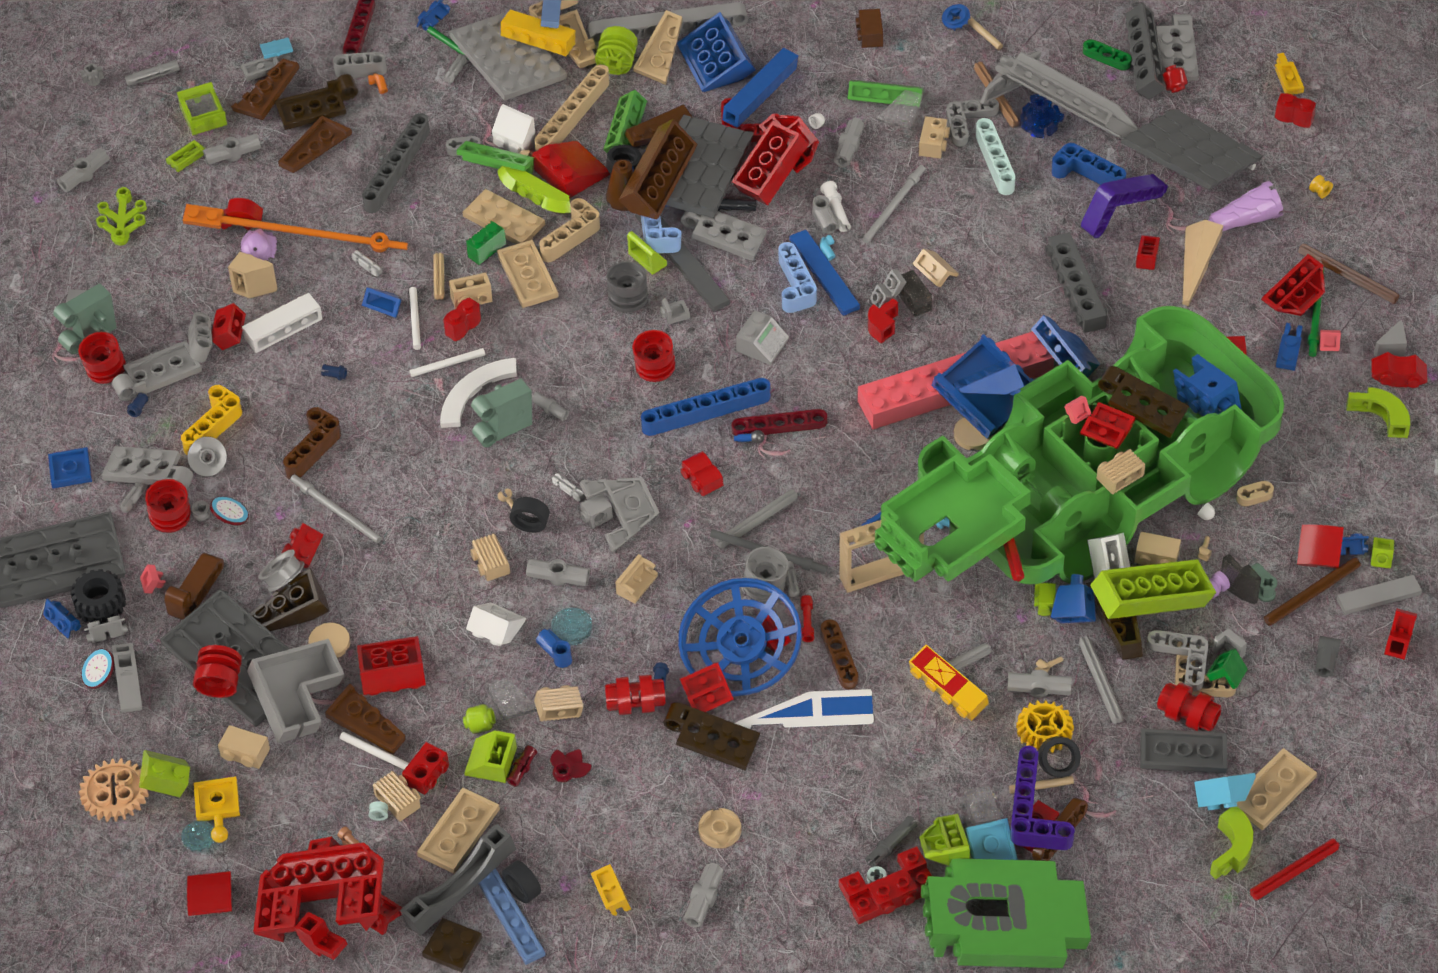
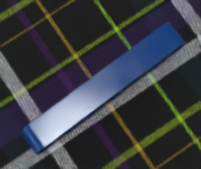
[641,378,771,436]

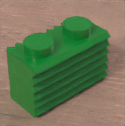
[466,221,507,265]

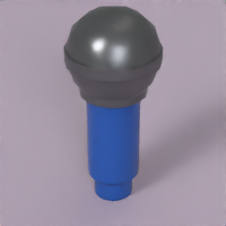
[734,430,765,444]

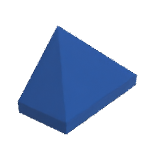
[361,287,402,318]

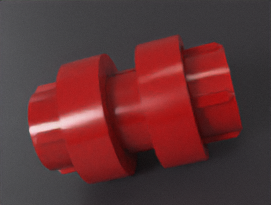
[605,674,666,715]
[1157,682,1222,731]

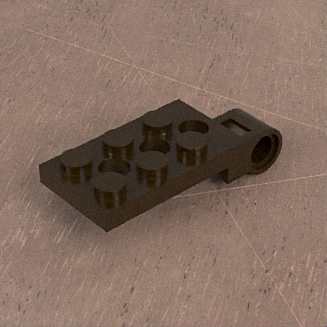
[275,74,358,130]
[1098,366,1189,438]
[663,702,760,771]

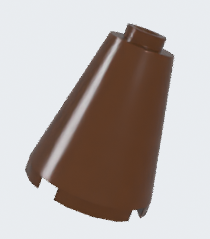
[606,160,634,211]

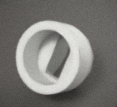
[809,113,825,129]
[1197,503,1215,520]

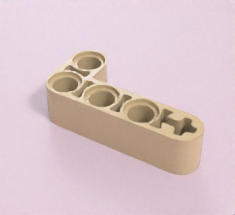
[539,198,600,262]

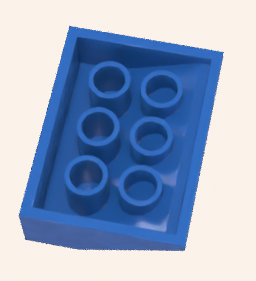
[677,12,756,92]
[953,359,1024,396]

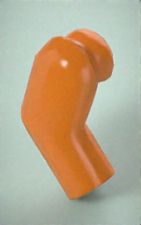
[367,73,388,94]

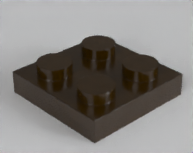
[422,918,482,973]

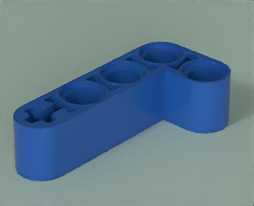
[1051,143,1126,185]

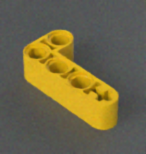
[181,385,242,455]

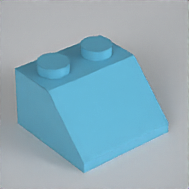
[1194,773,1256,810]

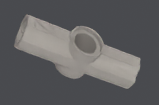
[834,117,864,168]
[203,134,261,165]
[57,148,109,193]
[526,558,590,586]
[1007,670,1072,698]
[684,863,724,928]

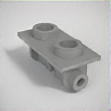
[84,615,128,644]

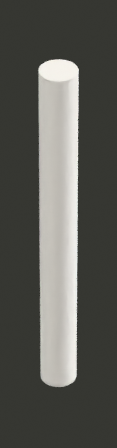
[409,287,421,350]
[409,348,485,378]
[340,732,409,770]

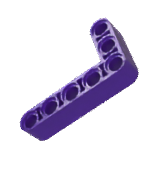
[1081,174,1168,238]
[1010,746,1075,850]

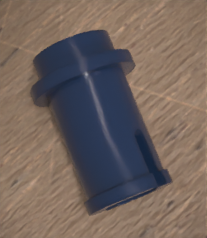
[321,364,347,381]
[127,393,149,417]
[653,662,669,689]

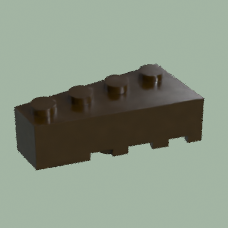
[1086,582,1143,660]

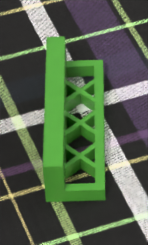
[848,80,924,107]
[603,90,647,153]
[457,141,534,174]

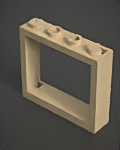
[839,520,924,593]

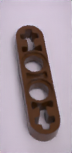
[821,619,859,689]
[1032,797,1088,861]

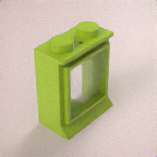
[177,82,227,136]

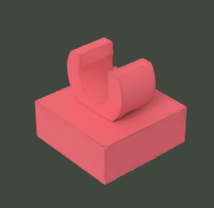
[1319,330,1341,351]
[1064,396,1092,424]
[140,564,166,594]

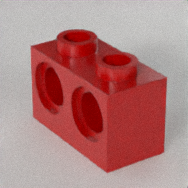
[402,742,449,795]

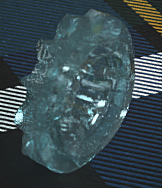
[181,821,215,852]

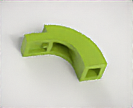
[1346,387,1410,438]
[1210,806,1254,879]

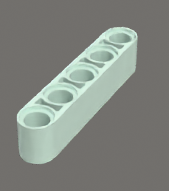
[976,118,1015,195]

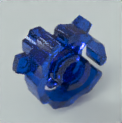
[1020,94,1064,138]

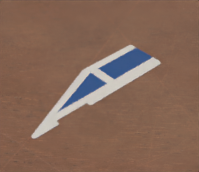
[735,689,874,729]

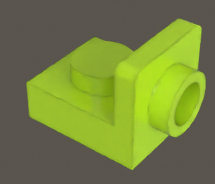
[1371,537,1394,568]

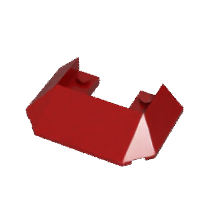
[253,842,384,943]

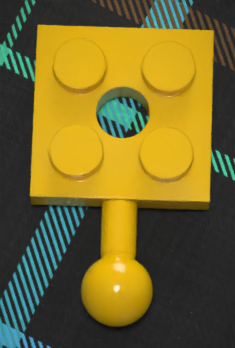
[194,776,240,843]

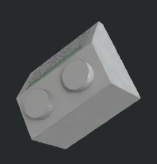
[736,310,789,365]

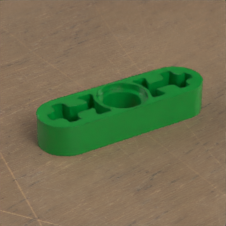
[1083,39,1132,71]

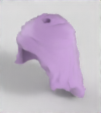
[241,228,277,260]

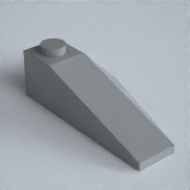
[980,51,1042,104]

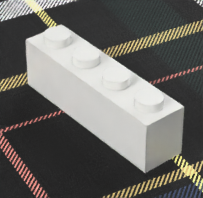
[242,293,322,353]

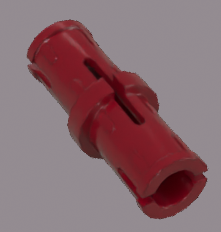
[506,745,537,787]

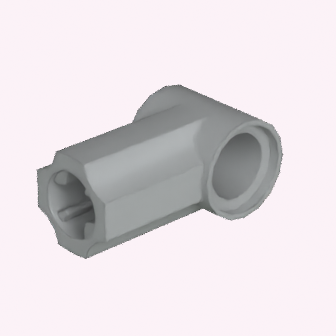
[812,195,839,234]

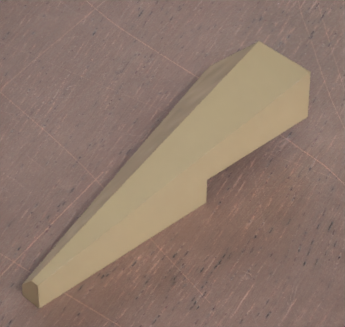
[1182,220,1223,306]

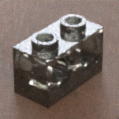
[898,270,932,317]

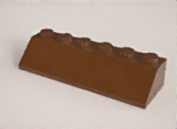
[618,119,698,219]

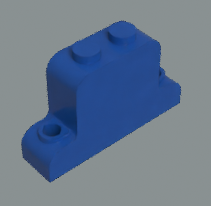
[1031,315,1100,378]

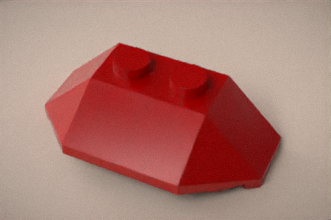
[759,113,819,173]
[1261,254,1325,316]

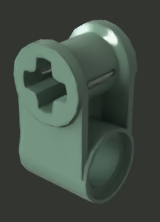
[1239,563,1277,602]

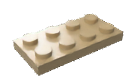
[463,189,545,244]
[497,240,558,308]
[1237,748,1317,830]
[417,788,500,874]

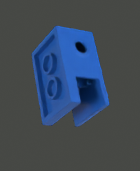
[1173,354,1242,417]

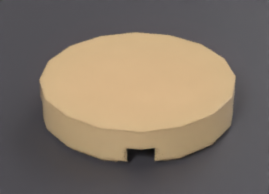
[954,417,993,450]
[309,623,350,658]
[699,808,741,848]

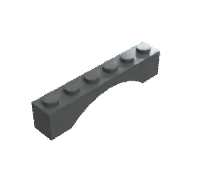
[400,824,516,936]

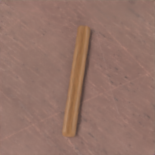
[974,62,1020,128]

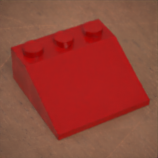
[532,141,611,199]
[357,636,426,696]

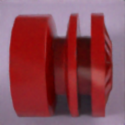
[632,330,676,382]
[78,332,126,384]
[145,479,191,533]
[193,645,242,698]

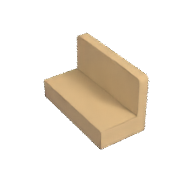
[913,249,959,287]

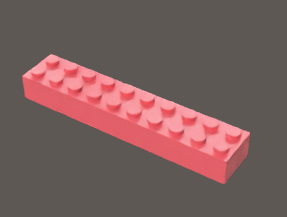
[858,331,1054,430]

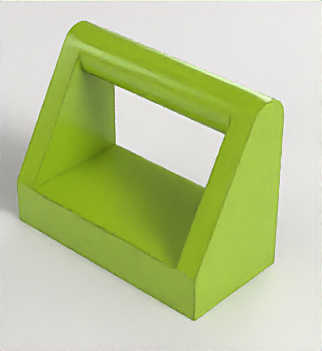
[627,231,667,275]

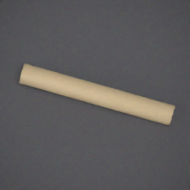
[968,16,1003,50]
[1009,776,1074,794]

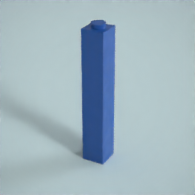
[722,48,799,128]

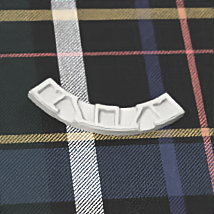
[440,358,517,428]

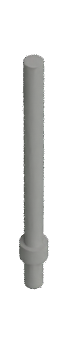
[862,165,926,243]
[290,474,382,544]

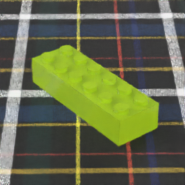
[1090,559,1217,619]

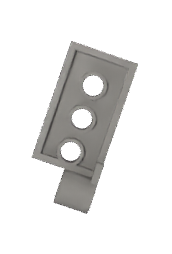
[1156,14,1199,81]
[681,211,767,261]
[112,341,202,401]
[102,446,194,490]

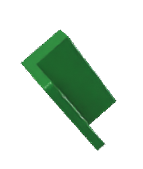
[1206,648,1248,689]

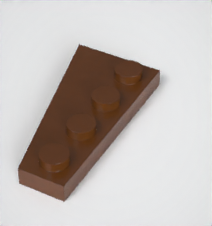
[231,58,300,120]
[625,104,693,147]
[278,116,352,173]
[325,684,406,755]

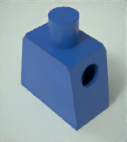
[1051,574,1096,623]

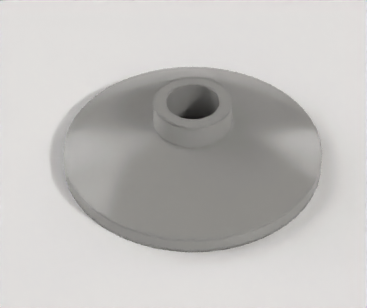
[188,437,227,477]

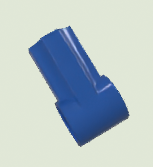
[536,629,572,668]

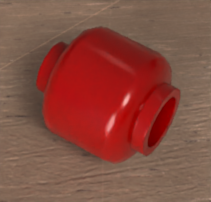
[1162,65,1188,93]

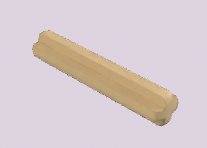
[433,253,445,300]

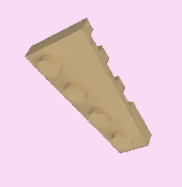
[559,10,596,69]
[633,10,683,85]

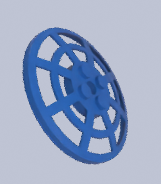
[678,578,802,696]

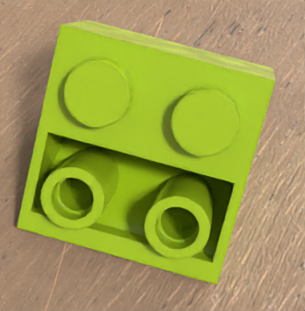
[464,730,517,783]

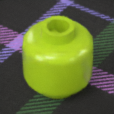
[463,704,496,734]

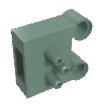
[53,283,117,354]
[471,378,532,447]

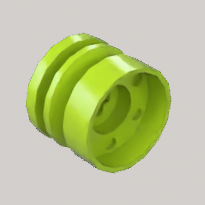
[595,26,638,75]

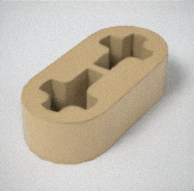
[1236,481,1274,507]

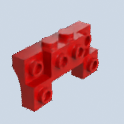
[839,846,932,925]

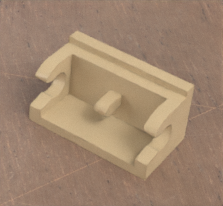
[616,554,658,603]

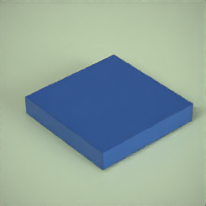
[48,447,92,489]

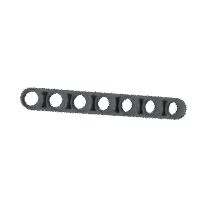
[362,113,430,213]

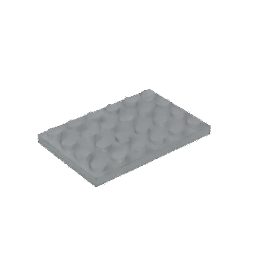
[450,11,567,101]

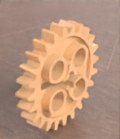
[79,758,149,822]

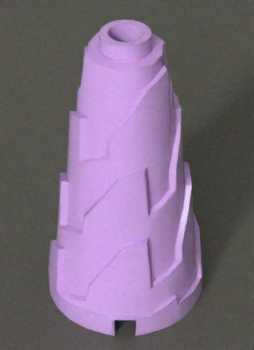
[1208,181,1283,232]

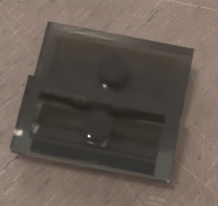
[1221,554,1261,604]

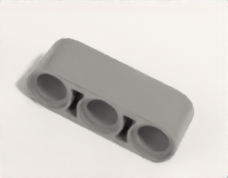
[333,52,387,78]
[188,312,212,362]

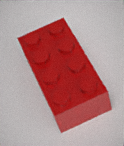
[732,121,809,206]

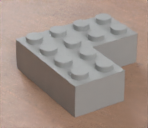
[247,639,344,743]

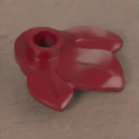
[550,749,592,782]

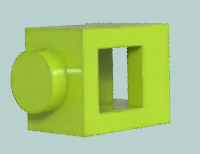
[1034,583,1056,616]

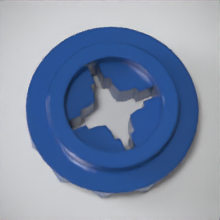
[942,4,971,31]

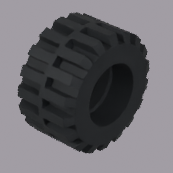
[71,569,126,624]

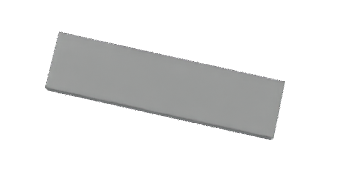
[1337,575,1422,615]

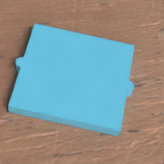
[260,37,293,59]

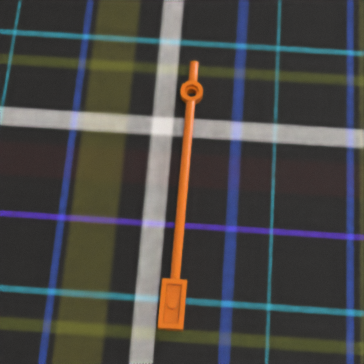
[182,204,408,253]

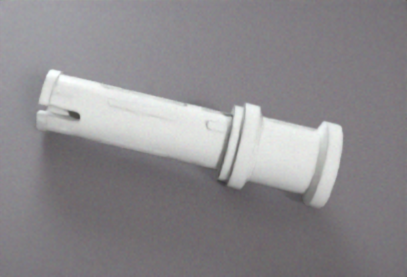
[820,181,851,232]

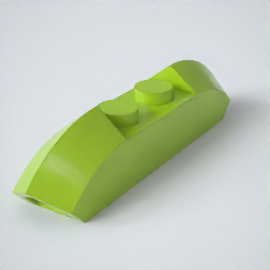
[497,166,571,214]

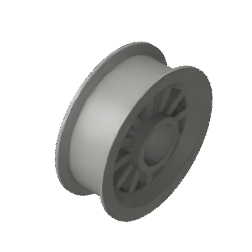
[258,550,304,592]

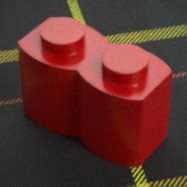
[1275,93,1316,128]
[443,297,481,341]
[681,451,724,496]

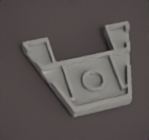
[579,477,660,553]

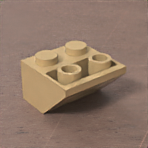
[228,252,277,298]

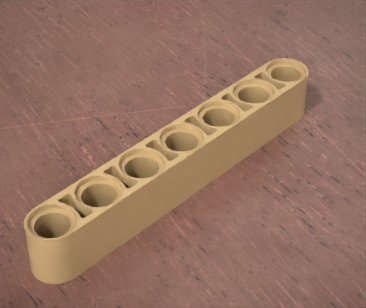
[534,65,609,151]

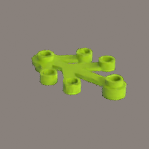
[96,187,147,246]

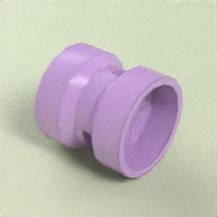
[1209,571,1230,599]

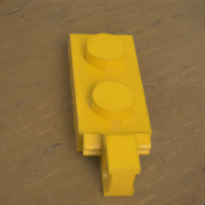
[1275,53,1304,95]

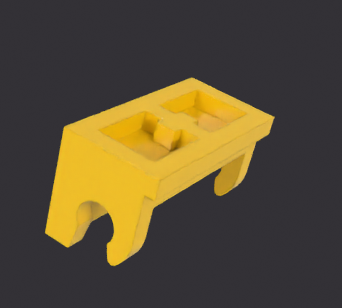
[590,864,631,916]

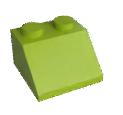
[139,750,190,798]

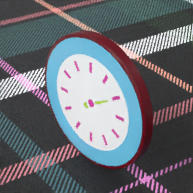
[210,496,249,525]
[81,648,115,689]

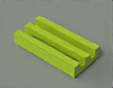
[166,140,205,172]

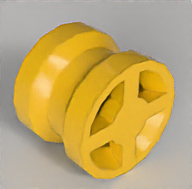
[1309,175,1333,199]

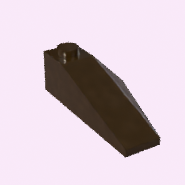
[250,568,330,632]

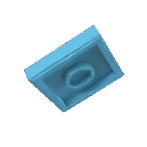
[964,818,1018,860]

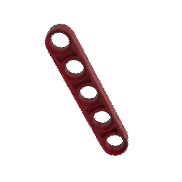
[343,0,375,54]
[731,409,827,436]

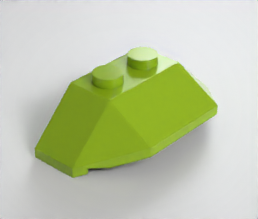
[919,814,970,866]

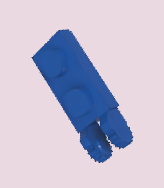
[1276,323,1303,371]

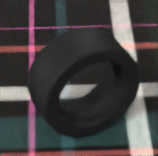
[606,145,642,173]
[509,497,550,533]
[1038,736,1081,778]
[502,860,541,904]

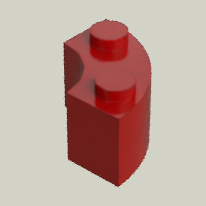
[1371,352,1428,388]

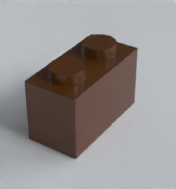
[855,9,883,48]

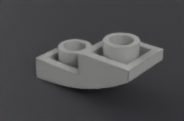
[869,269,906,308]

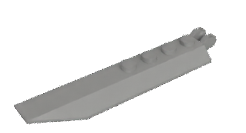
[995,51,1139,139]

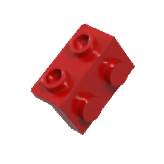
[282,523,324,569]

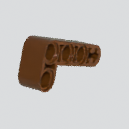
[283,407,341,479]
[164,552,224,620]

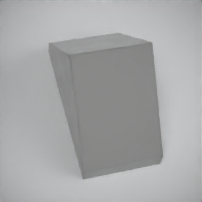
[1374,321,1407,357]

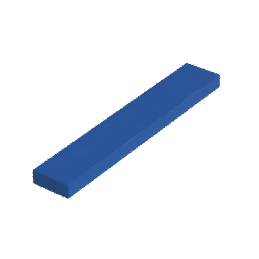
[789,230,860,316]

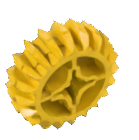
[1016,700,1074,754]

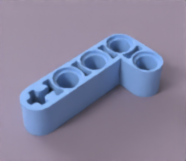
[641,216,682,253]
[778,242,817,313]

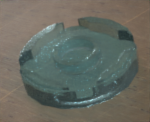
[551,608,592,645]

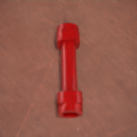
[800,595,814,642]

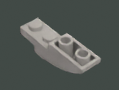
[112,643,142,713]

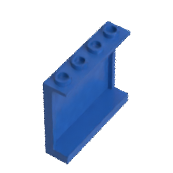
[931,334,1034,440]

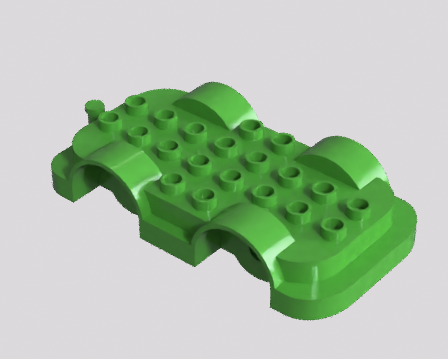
[917,306,1284,584]

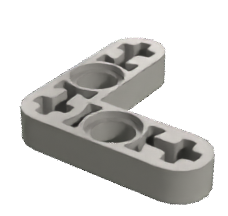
[946,99,999,147]
[1147,630,1208,691]

